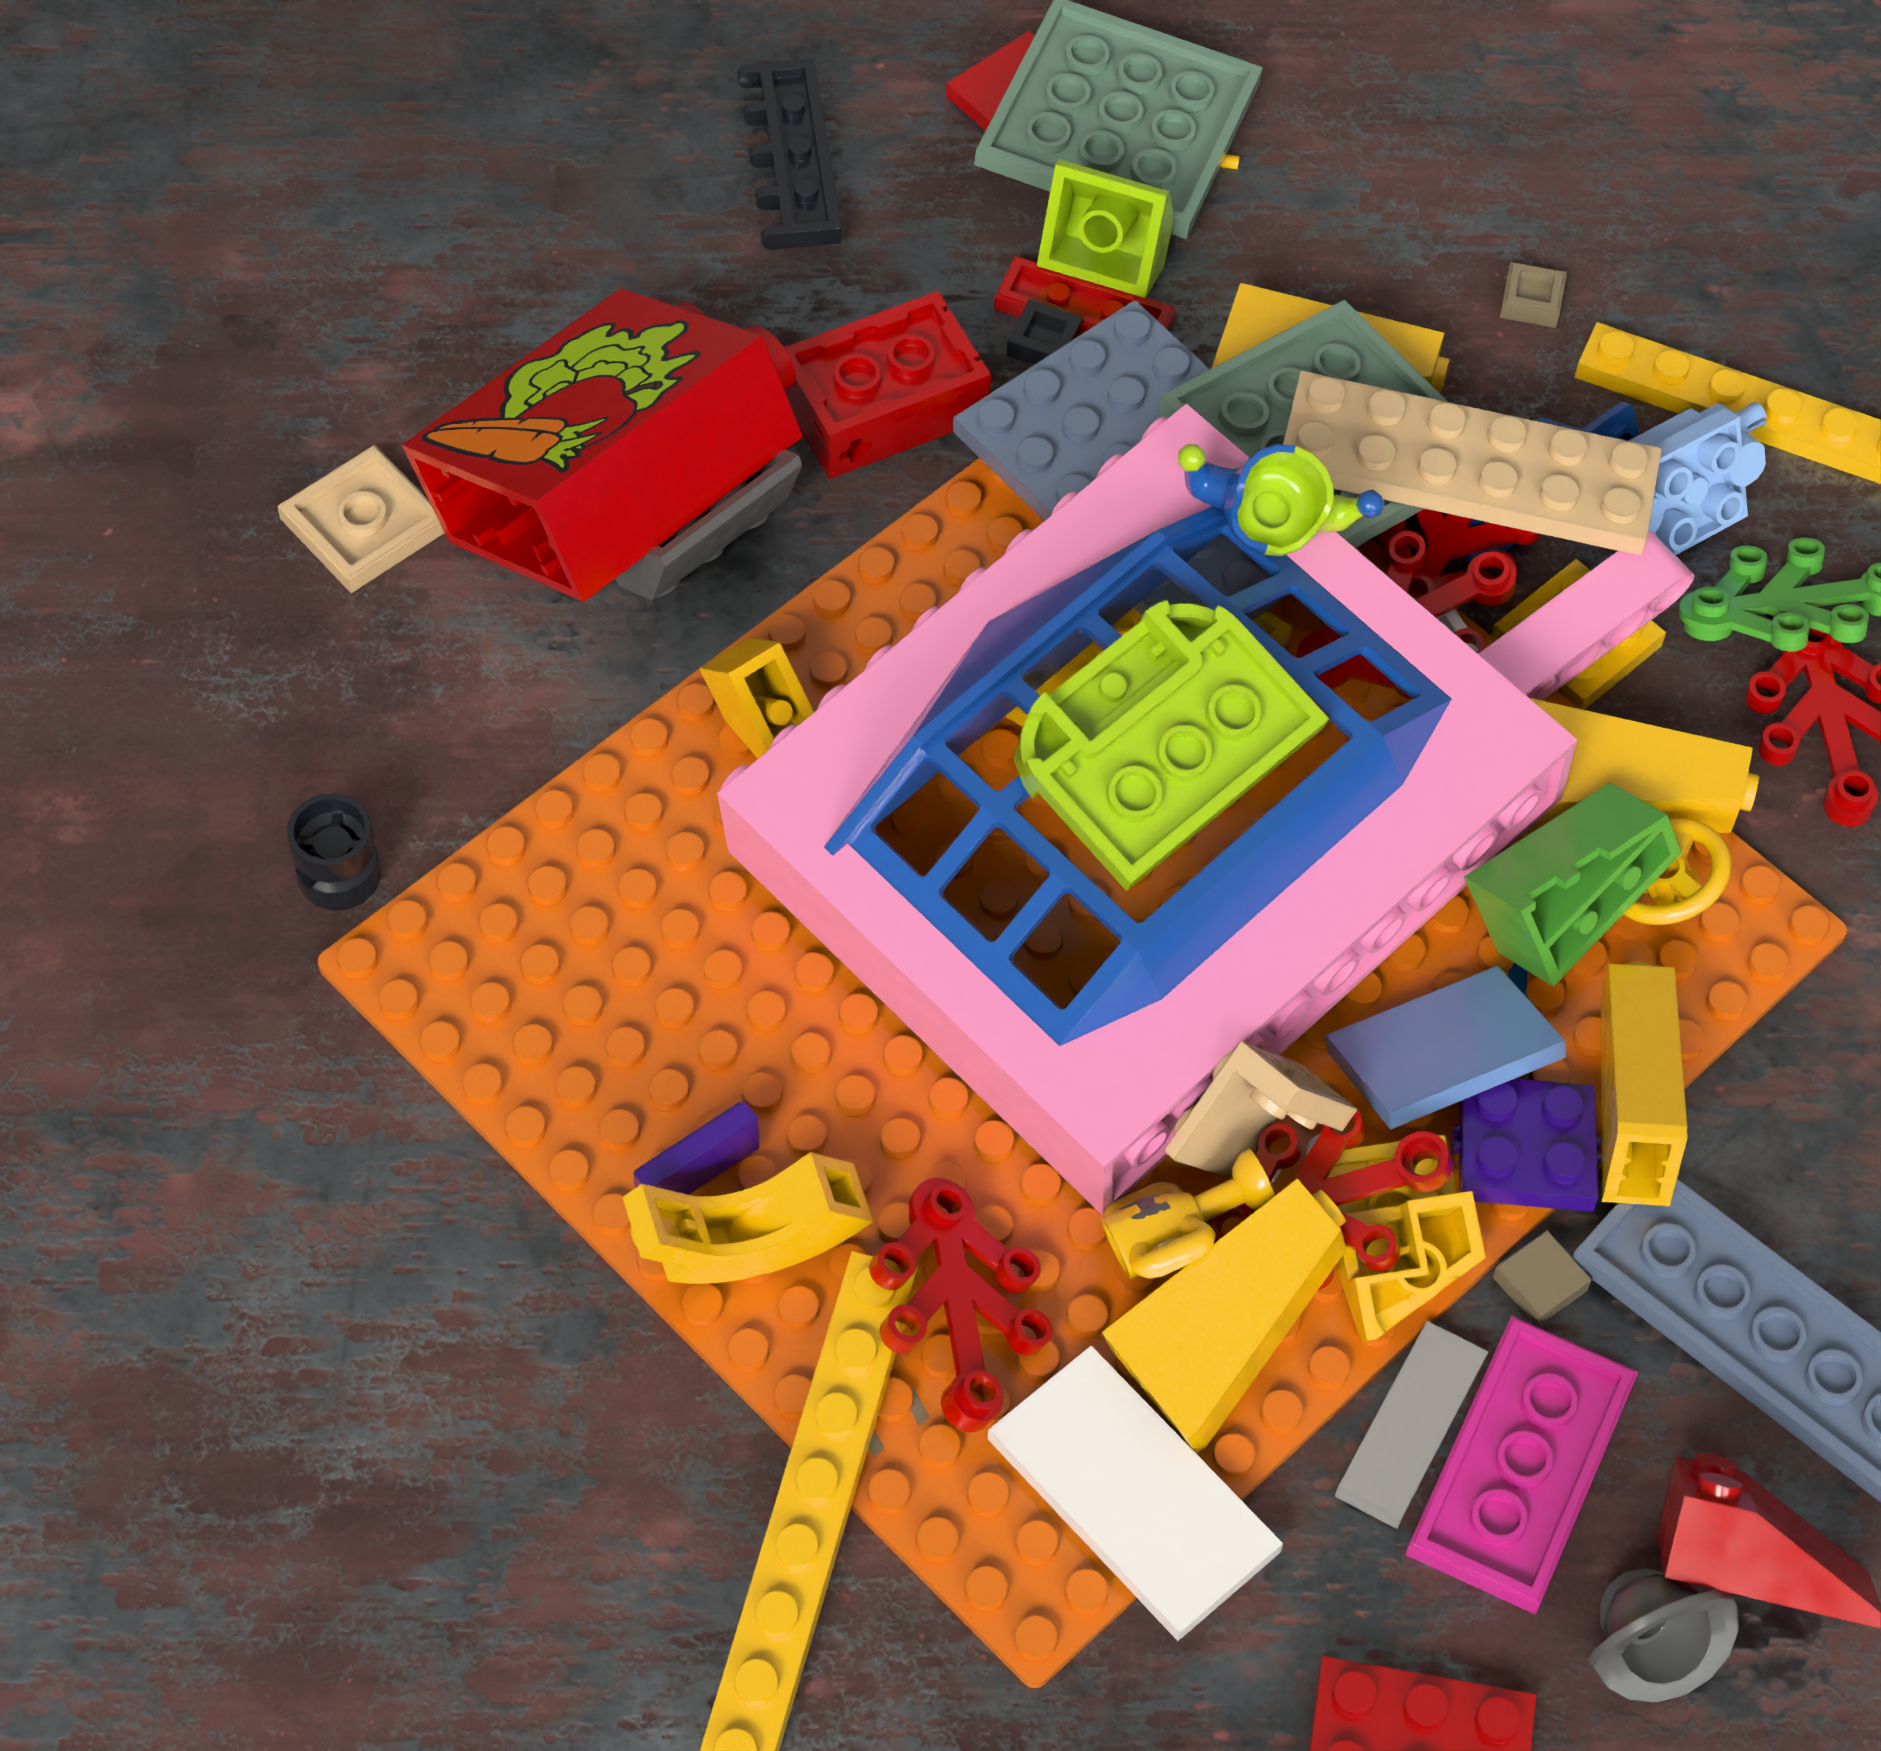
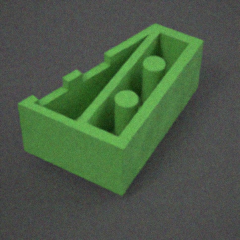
[1464,782,1682,987]

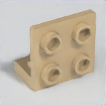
[1165,1041,1358,1178]

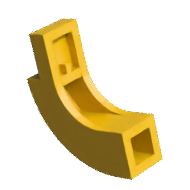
[622,1152,873,1284]

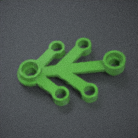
[1679,538,1881,651]

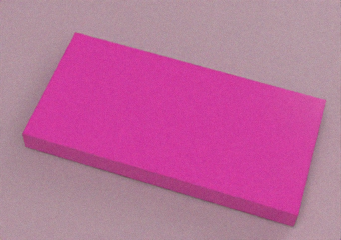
[1405,1315,1638,1615]

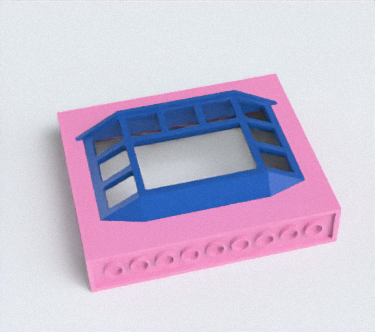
[717,403,1577,1216]

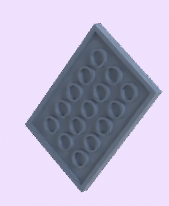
[953,300,1365,621]

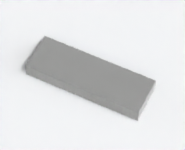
[1335,1321,1488,1529]

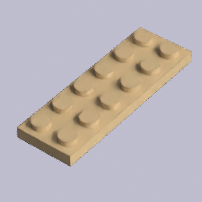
[1283,371,1662,556]

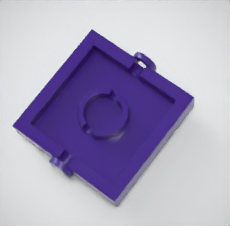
[1451,1079,1602,1212]

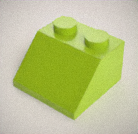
[1037,159,1174,298]

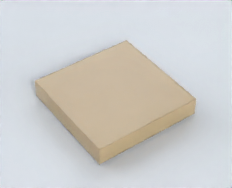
[277,444,444,593]

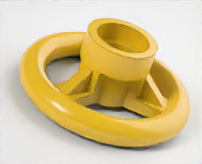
[1623,818,1732,925]

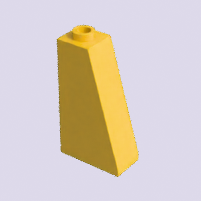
[1211,283,1450,393]
[1522,698,1759,836]
[1601,962,1687,1206]
[1102,1179,1347,1454]

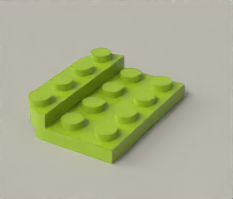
[1014,600,1329,891]

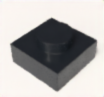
[1007,299,1083,365]

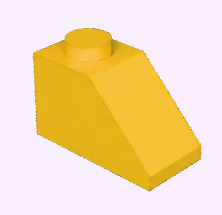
[699,637,814,759]

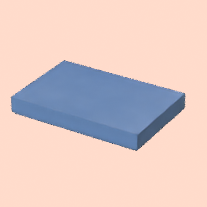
[1326,966,1566,1130]

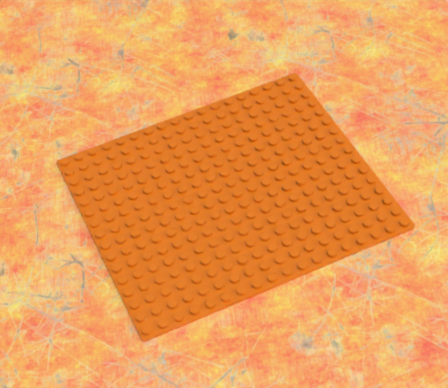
[318,458,1847,1688]

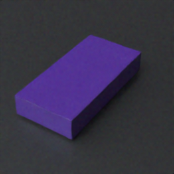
[633,1101,759,1195]

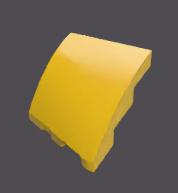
[1327,1134,1486,1343]

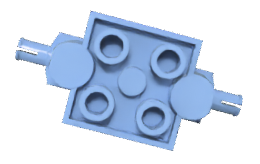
[1629,402,1767,555]

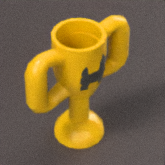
[1101,1148,1275,1280]

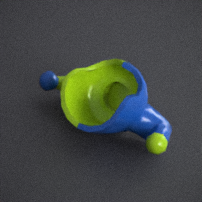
[1178,444,1384,556]

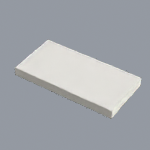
[987,1346,1283,1641]

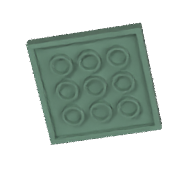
[974,0,1263,239]
[1157,300,1448,548]

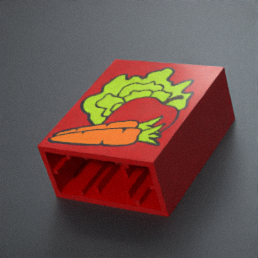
[402,288,803,602]

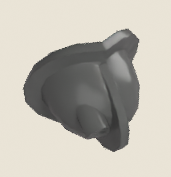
[1587,1568,1739,1703]

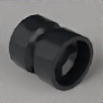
[287,793,380,911]

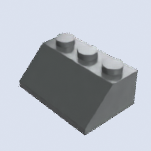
[615,449,802,601]

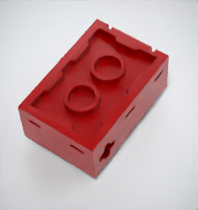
[784,291,991,479]

